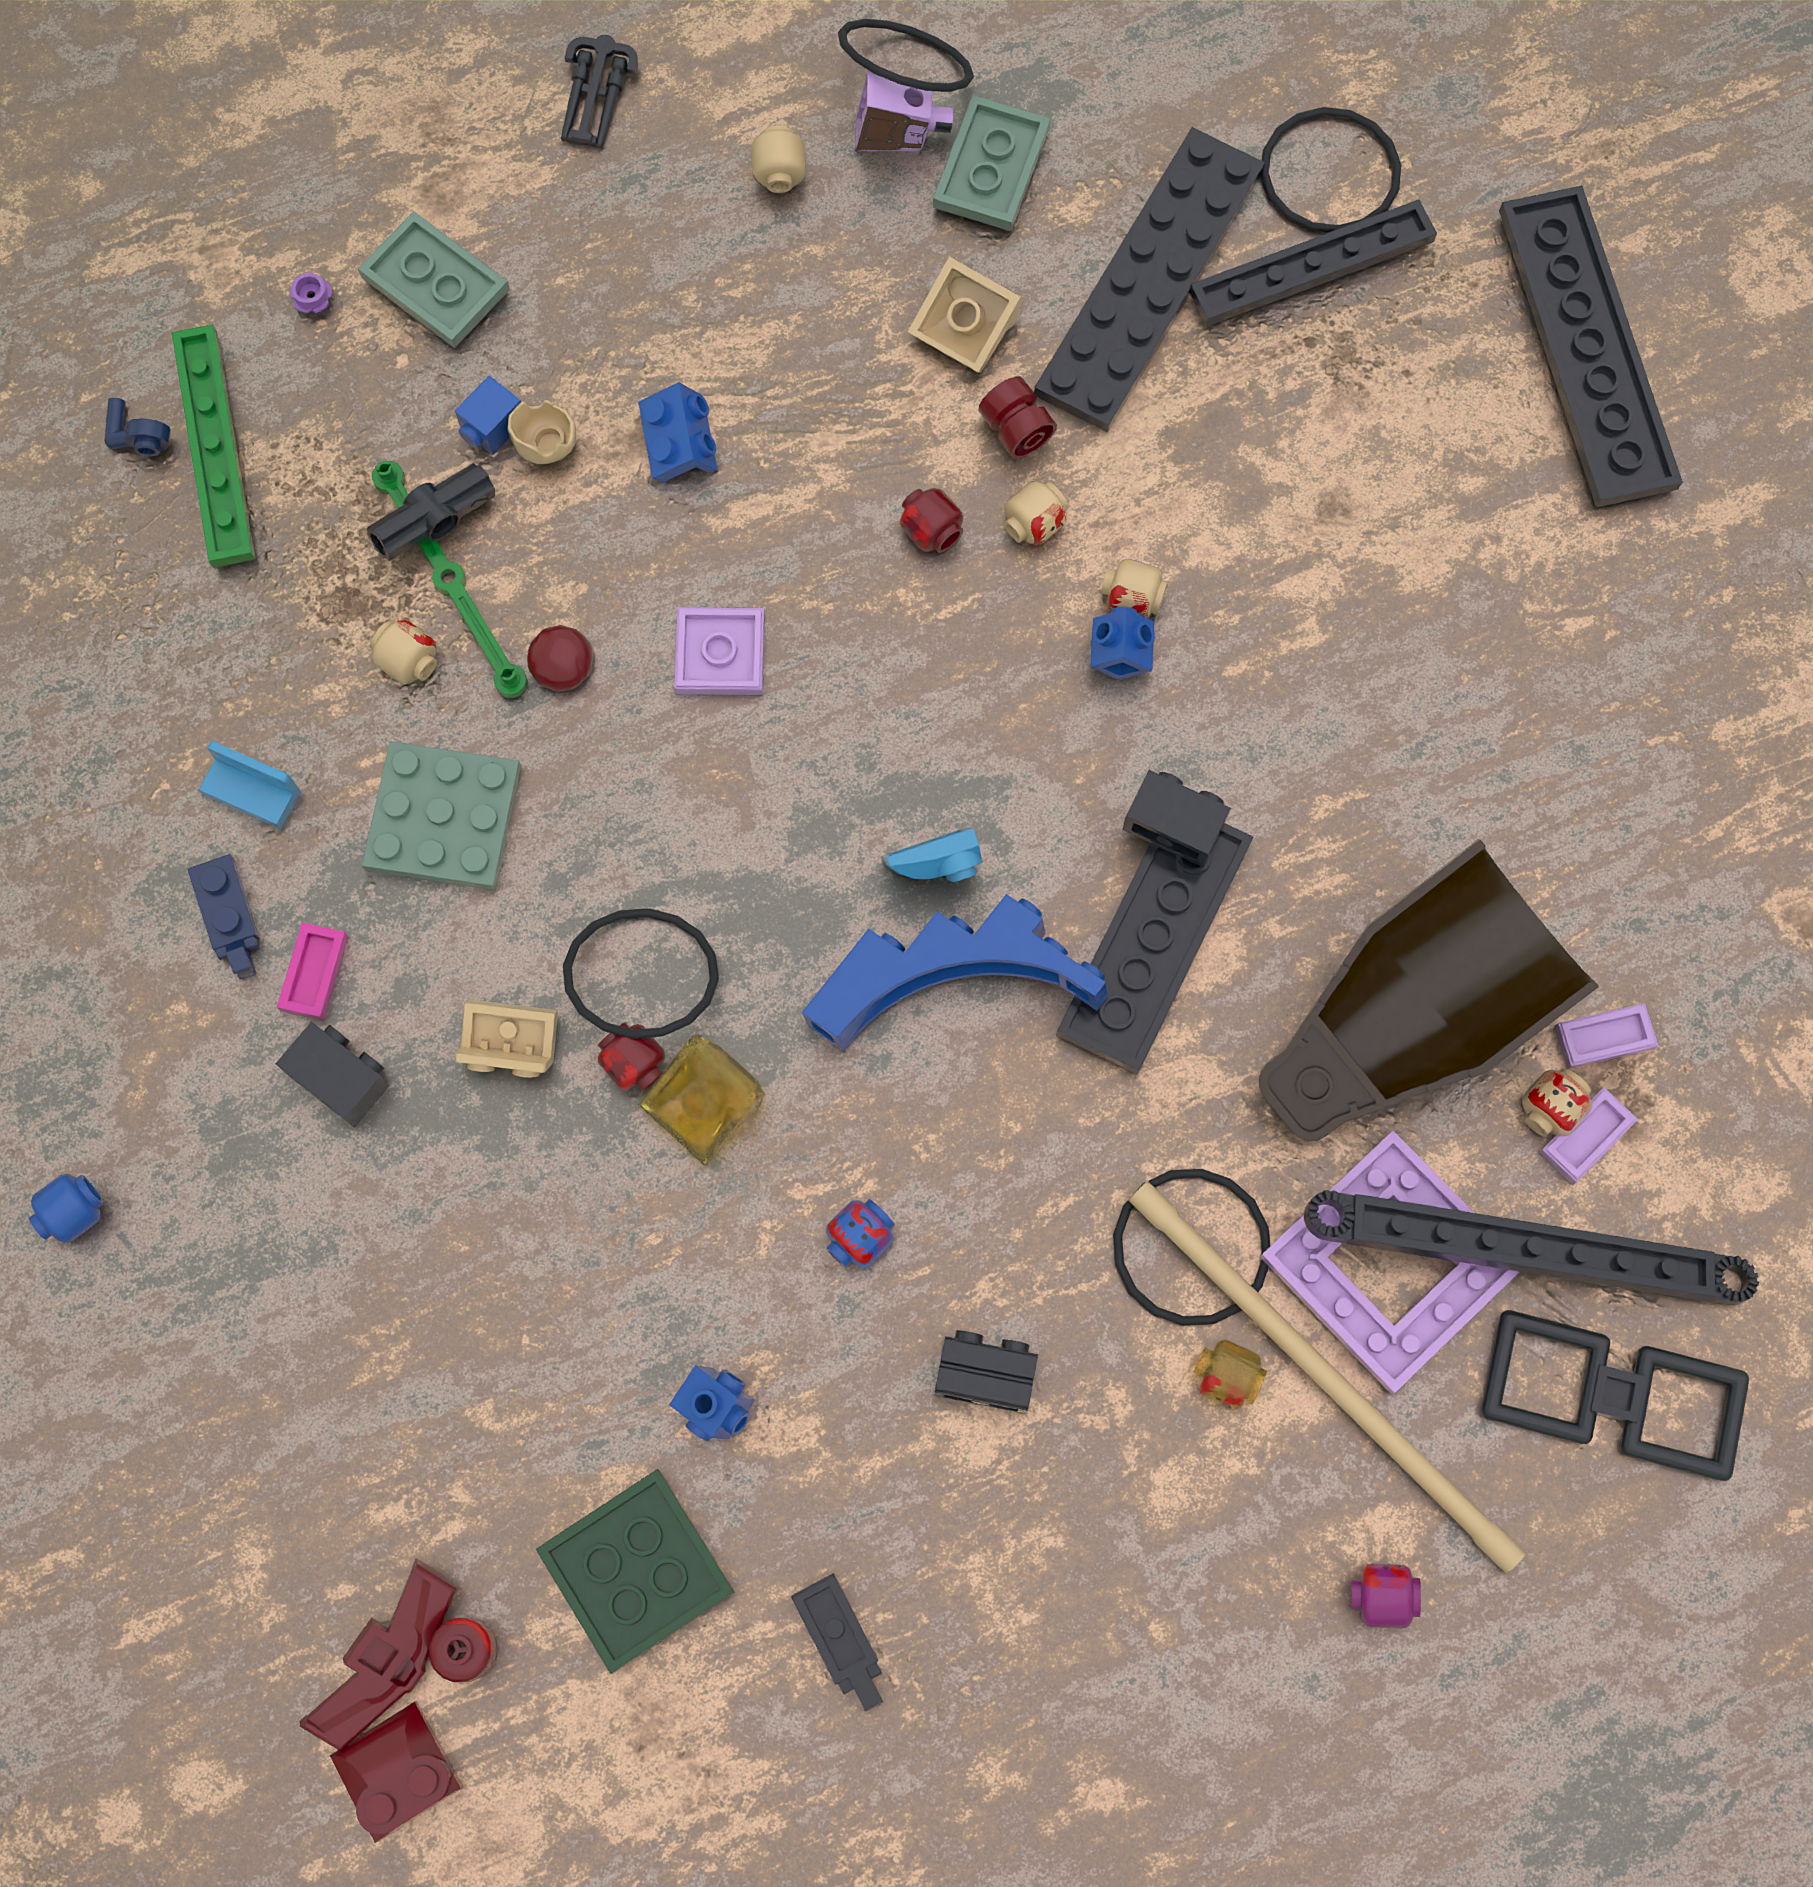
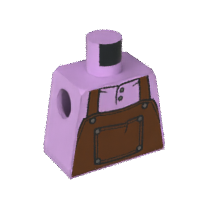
[855,70,953,152]

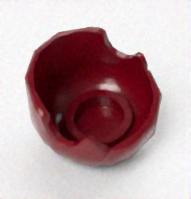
[527,625,594,692]

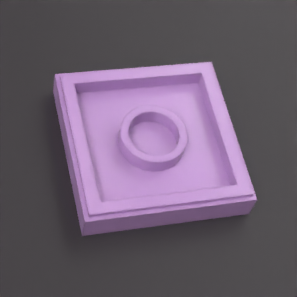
[674,607,765,695]

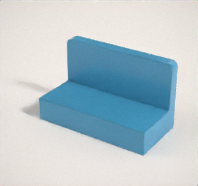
[198,741,301,830]

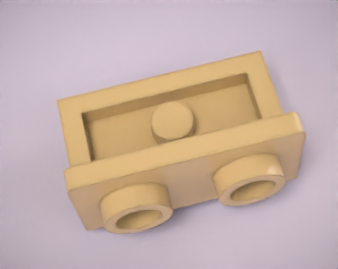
[455,999,558,1078]

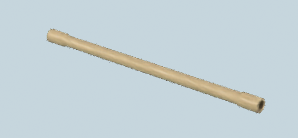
[1128,1181,1526,1573]

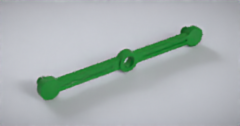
[372,461,528,698]

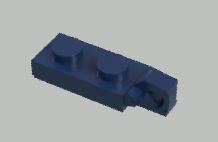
[187,854,260,979]

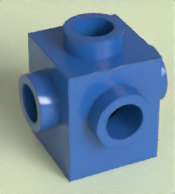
[1090,607,1155,680]
[669,1365,755,1441]

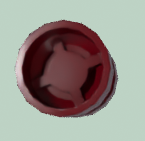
[978,376,1057,459]

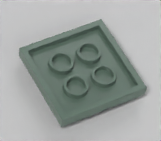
[362,741,522,891]

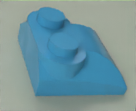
[881,828,983,883]

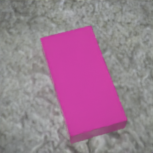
[277,922,349,1021]

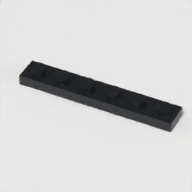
[1189,199,1437,327]

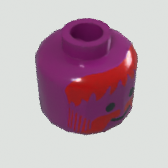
[1351,1564,1421,1629]

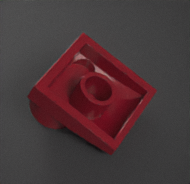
[330,1701,464,1843]

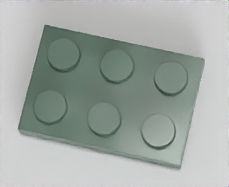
[933,95,1051,231]
[358,211,510,348]

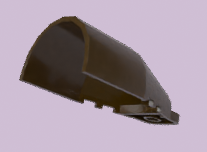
[1259,839,1599,1141]

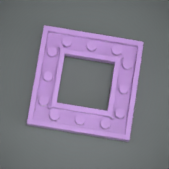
[1260,1131,1519,1395]

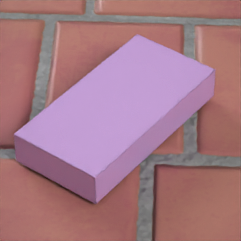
[1554,1003,1658,1069]
[1539,1087,1638,1185]

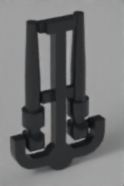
[561,35,638,148]

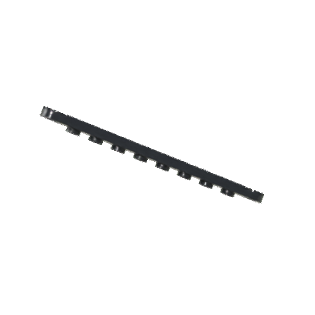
[1304,1190,1759,1305]

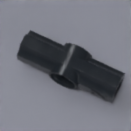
[367,463,495,561]

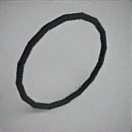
[838,19,974,92]
[1260,107,1402,232]
[563,908,719,1039]
[1113,1169,1270,1326]

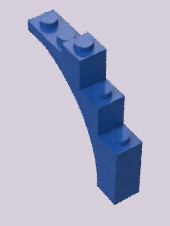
[802,894,1108,1052]

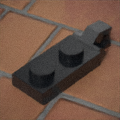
[791,1573,883,1711]

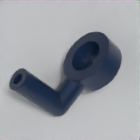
[104,398,171,456]

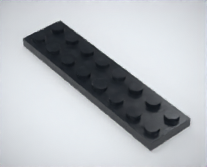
[1034,127,1265,433]
[1499,185,1683,507]

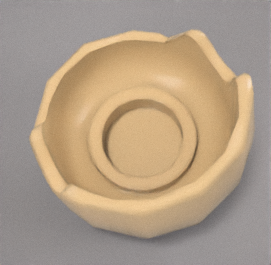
[507,400,576,464]

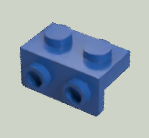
[638,382,717,483]

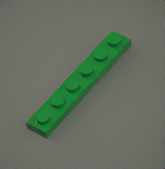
[171,324,255,568]

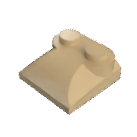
[908,256,1024,373]

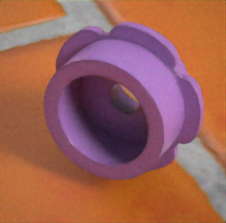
[290,273,332,314]

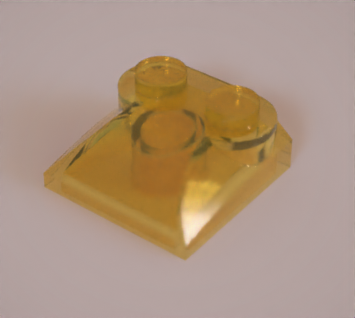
[638,1034,765,1165]

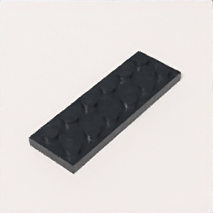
[1056,823,1254,1074]

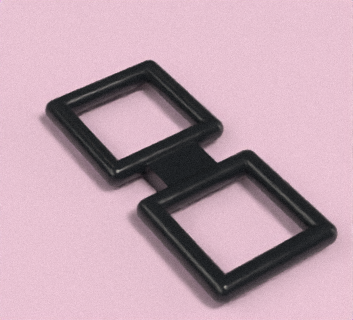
[1481,1310,1749,1481]

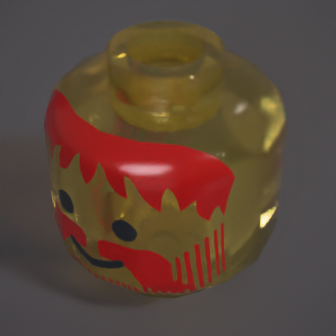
[1193,1339,1267,1409]

